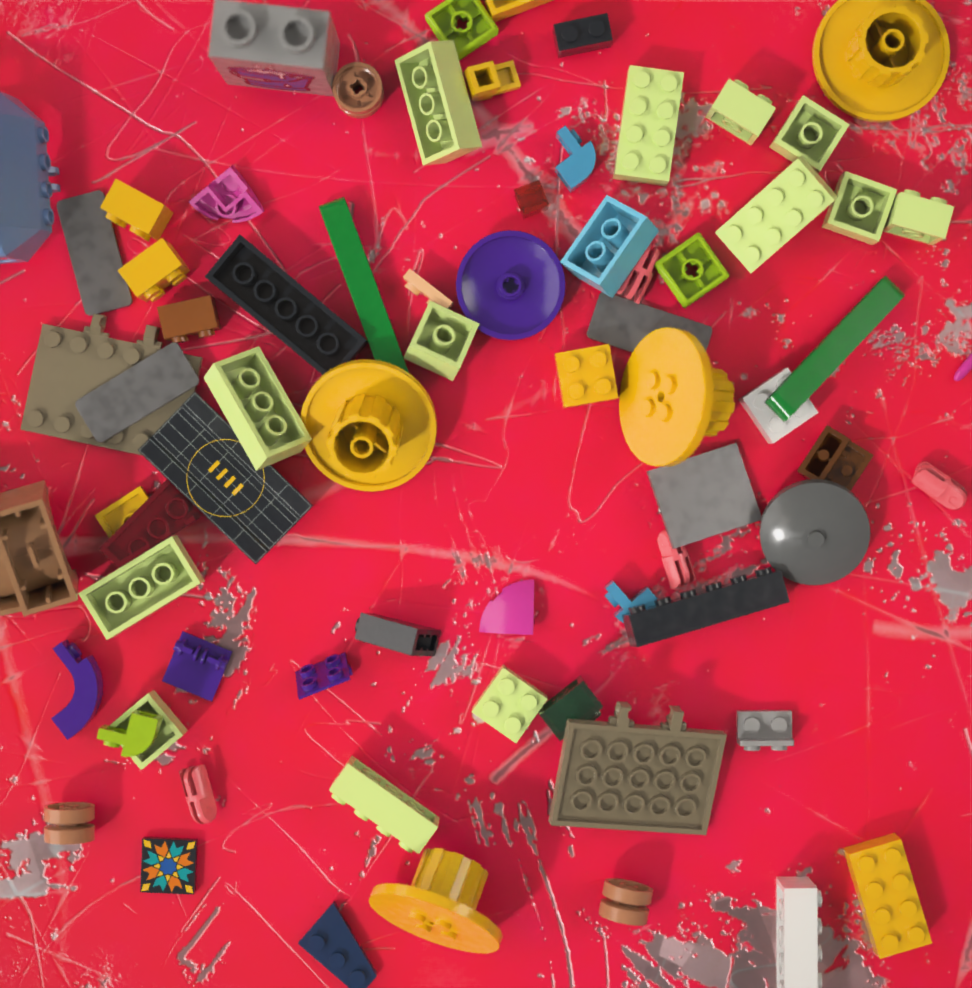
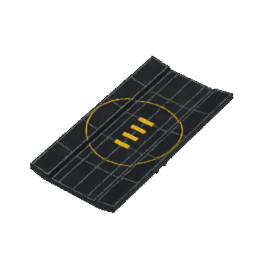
[138,392,313,564]

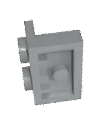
[737,710,794,751]

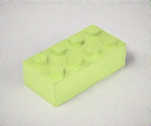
[394,40,482,166]
[613,65,684,186]
[715,156,838,273]
[203,346,312,471]
[78,535,205,640]
[329,756,440,854]

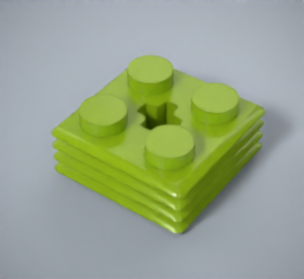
[425,0,498,60]
[654,233,729,308]

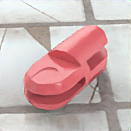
[616,244,659,304]
[912,461,967,510]
[657,530,696,589]
[179,765,217,824]

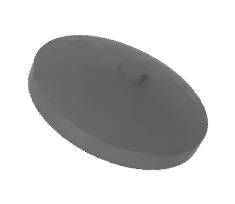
[759,479,870,585]

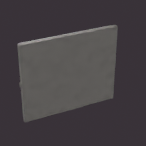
[647,443,762,549]

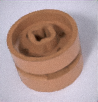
[332,62,384,118]
[44,802,95,845]
[598,878,653,926]

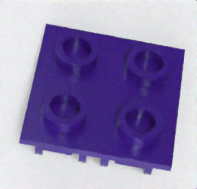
[162,631,232,702]
[295,653,353,700]

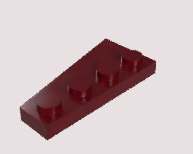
[99,479,204,568]

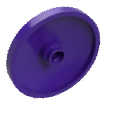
[456,231,565,341]

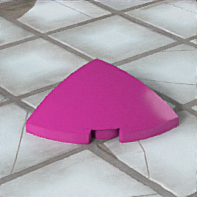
[189,165,264,223]
[479,579,534,635]

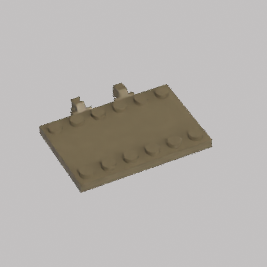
[20,313,203,456]
[548,701,727,835]

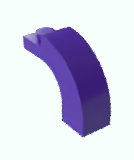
[51,640,103,740]

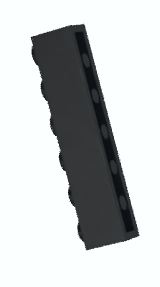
[622,567,790,647]

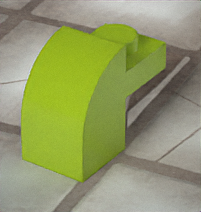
[96,710,163,757]

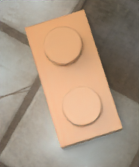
[403,269,453,309]

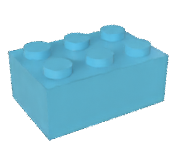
[560,195,659,298]

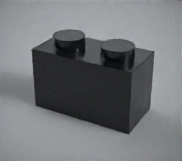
[553,13,613,58]

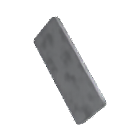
[56,190,133,316]
[587,292,712,352]
[75,342,200,443]

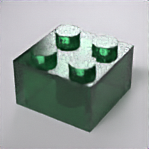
[539,675,603,741]

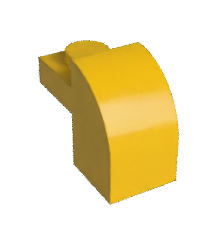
[463,60,521,101]

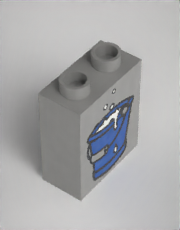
[208,0,340,96]

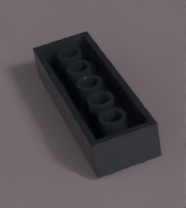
[205,235,368,375]

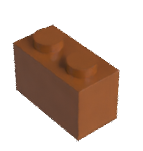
[157,295,221,344]

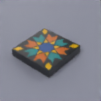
[140,837,198,895]

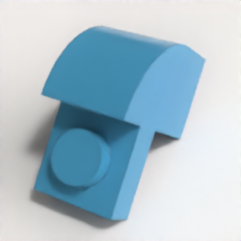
[555,126,596,193]
[604,580,657,623]

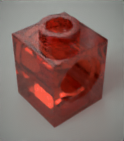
[513,180,549,219]

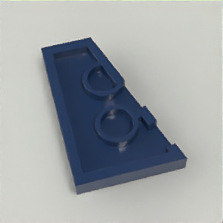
[298,901,377,988]

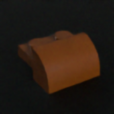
[797,425,874,491]

